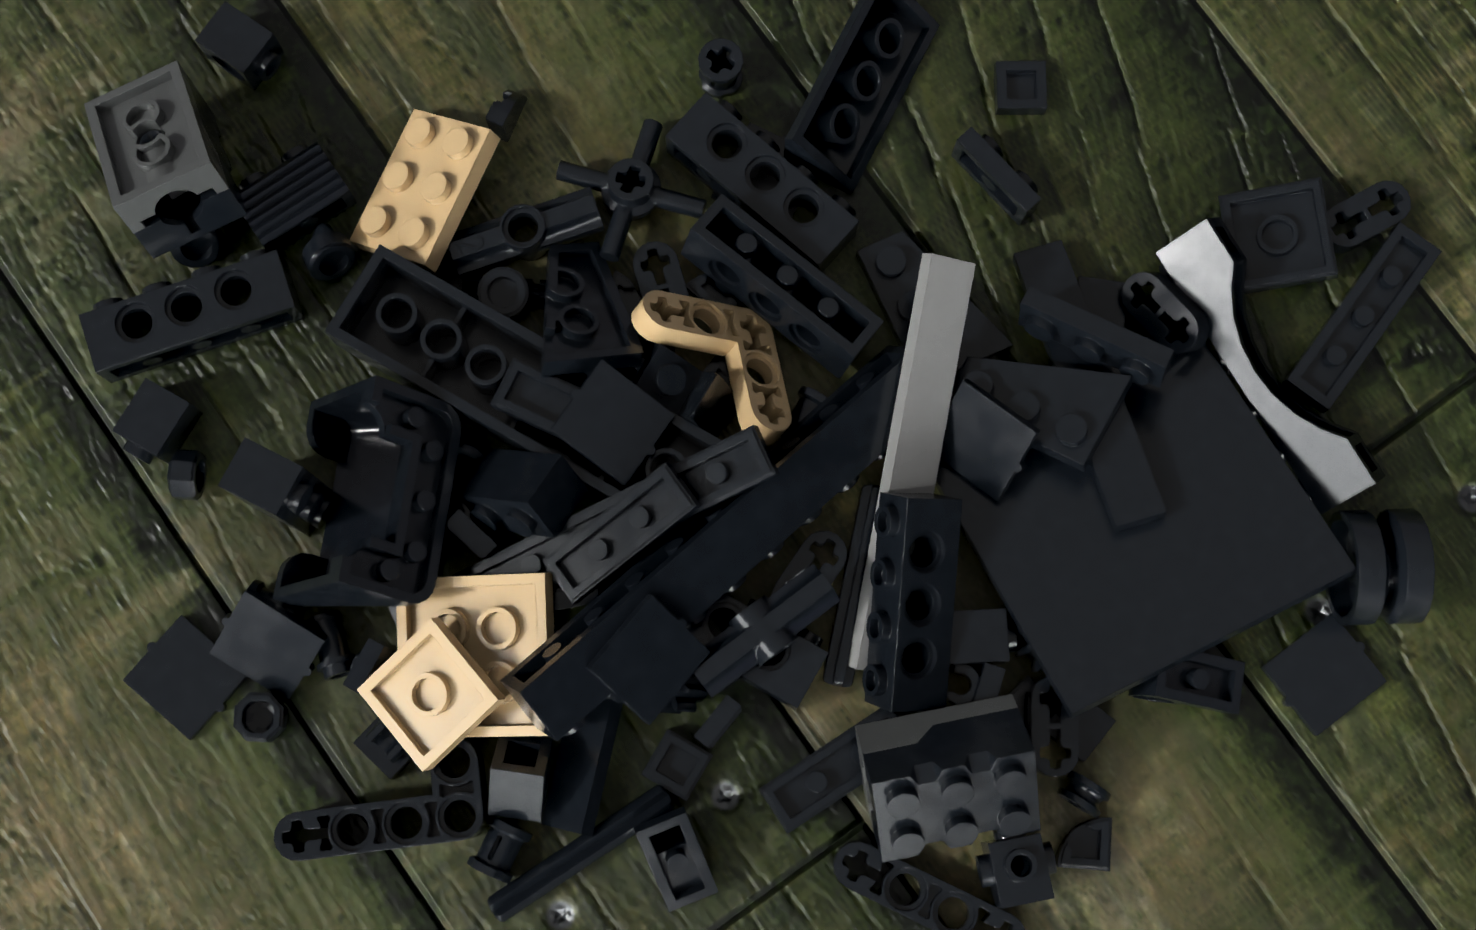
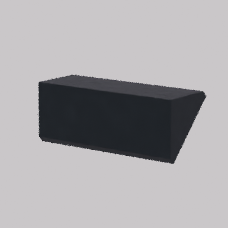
[783,0,940,193]

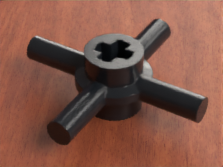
[556,119,707,262]

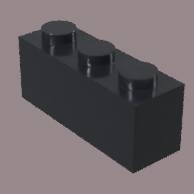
[218,437,334,537]

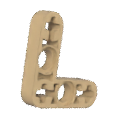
[631,290,792,445]

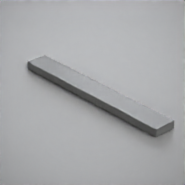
[847,253,976,670]

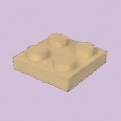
[357,617,506,772]

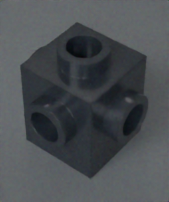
[975,830,1057,909]

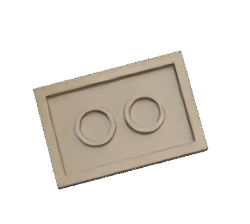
[349,109,501,273]

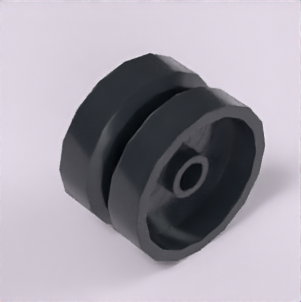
[1326,508,1435,626]

